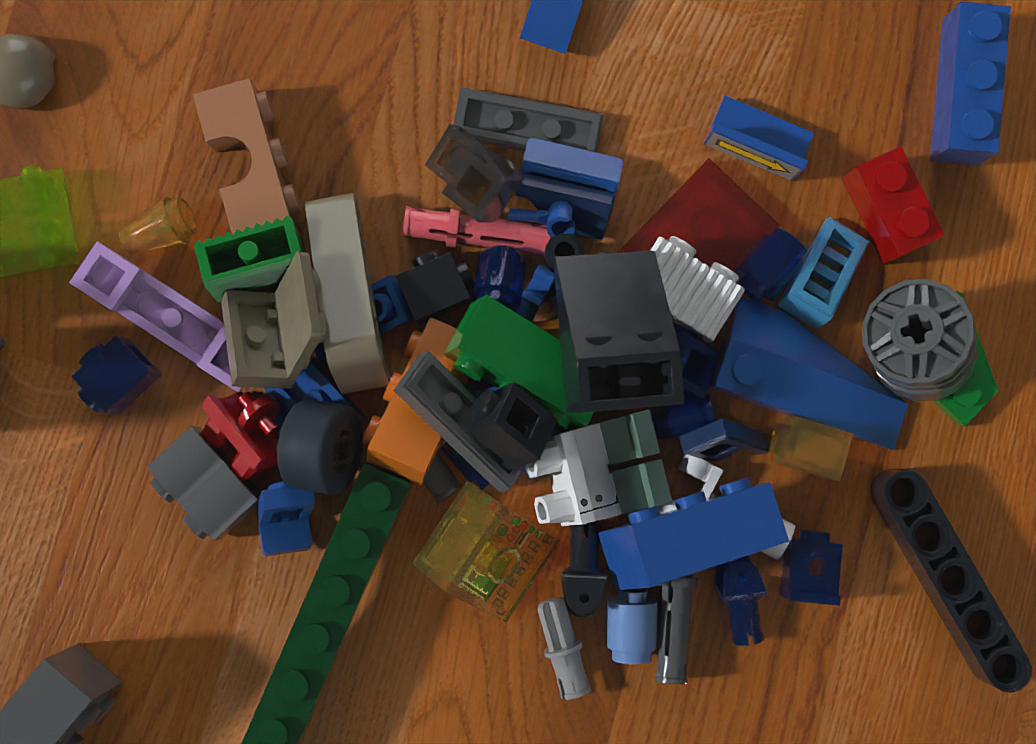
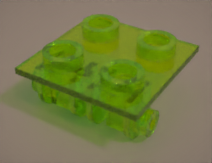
[0,165,79,277]

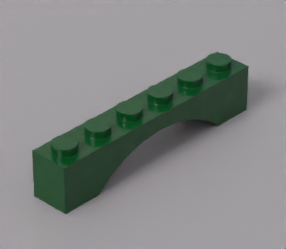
[241,463,414,744]

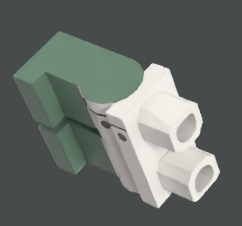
[525,409,672,526]

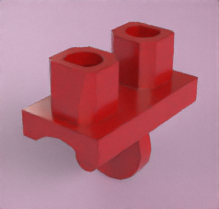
[201,392,280,481]

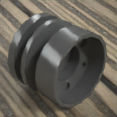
[862,279,978,401]

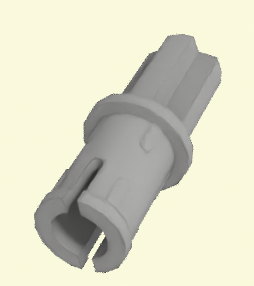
[537,597,591,700]

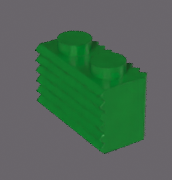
[194,215,306,303]

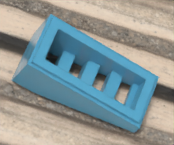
[778,217,870,329]

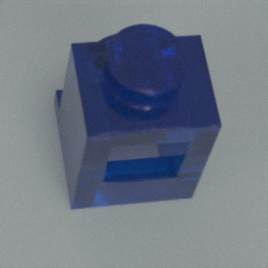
[780,529,843,606]

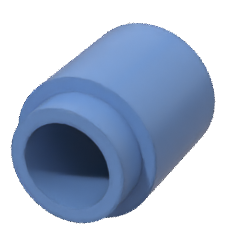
[607,588,657,664]

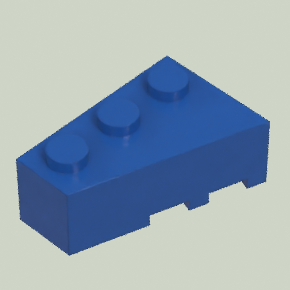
[598,477,789,591]

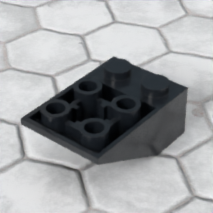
[553,250,685,413]

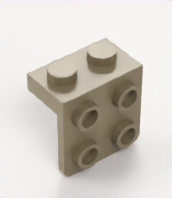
[221,252,326,389]

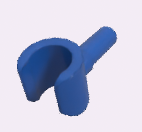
[508,200,575,238]

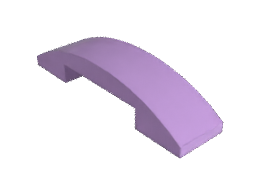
[69,241,243,393]

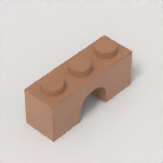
[192,78,302,234]

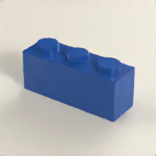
[930,1,1011,166]

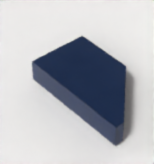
[521,173,614,240]
[679,418,771,462]

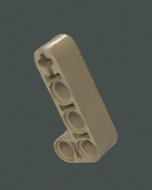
[305,192,391,395]

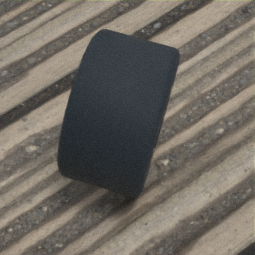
[277,399,363,495]

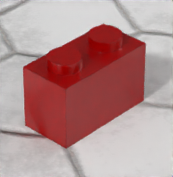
[842,146,945,265]

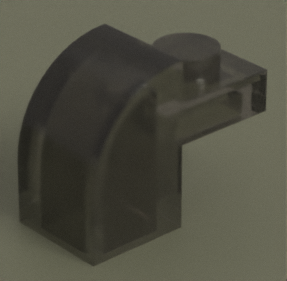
[425,124,524,222]

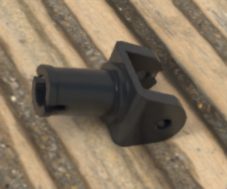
[561,523,608,618]

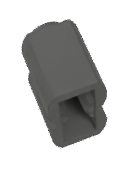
[147,426,261,541]

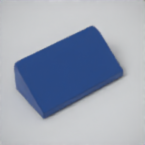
[515,138,623,217]

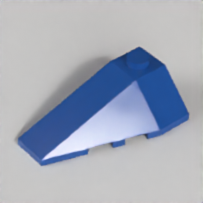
[707,297,908,450]

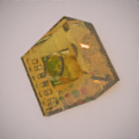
[412,480,560,623]

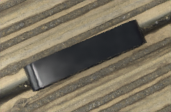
[870,469,1032,693]

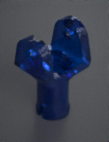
[715,555,768,646]

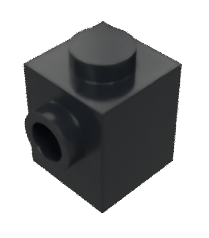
[396,250,476,326]

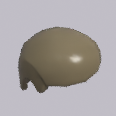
[0,33,56,110]

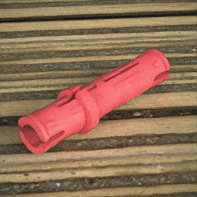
[403,206,551,256]

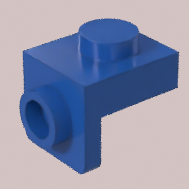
[256,481,316,556]

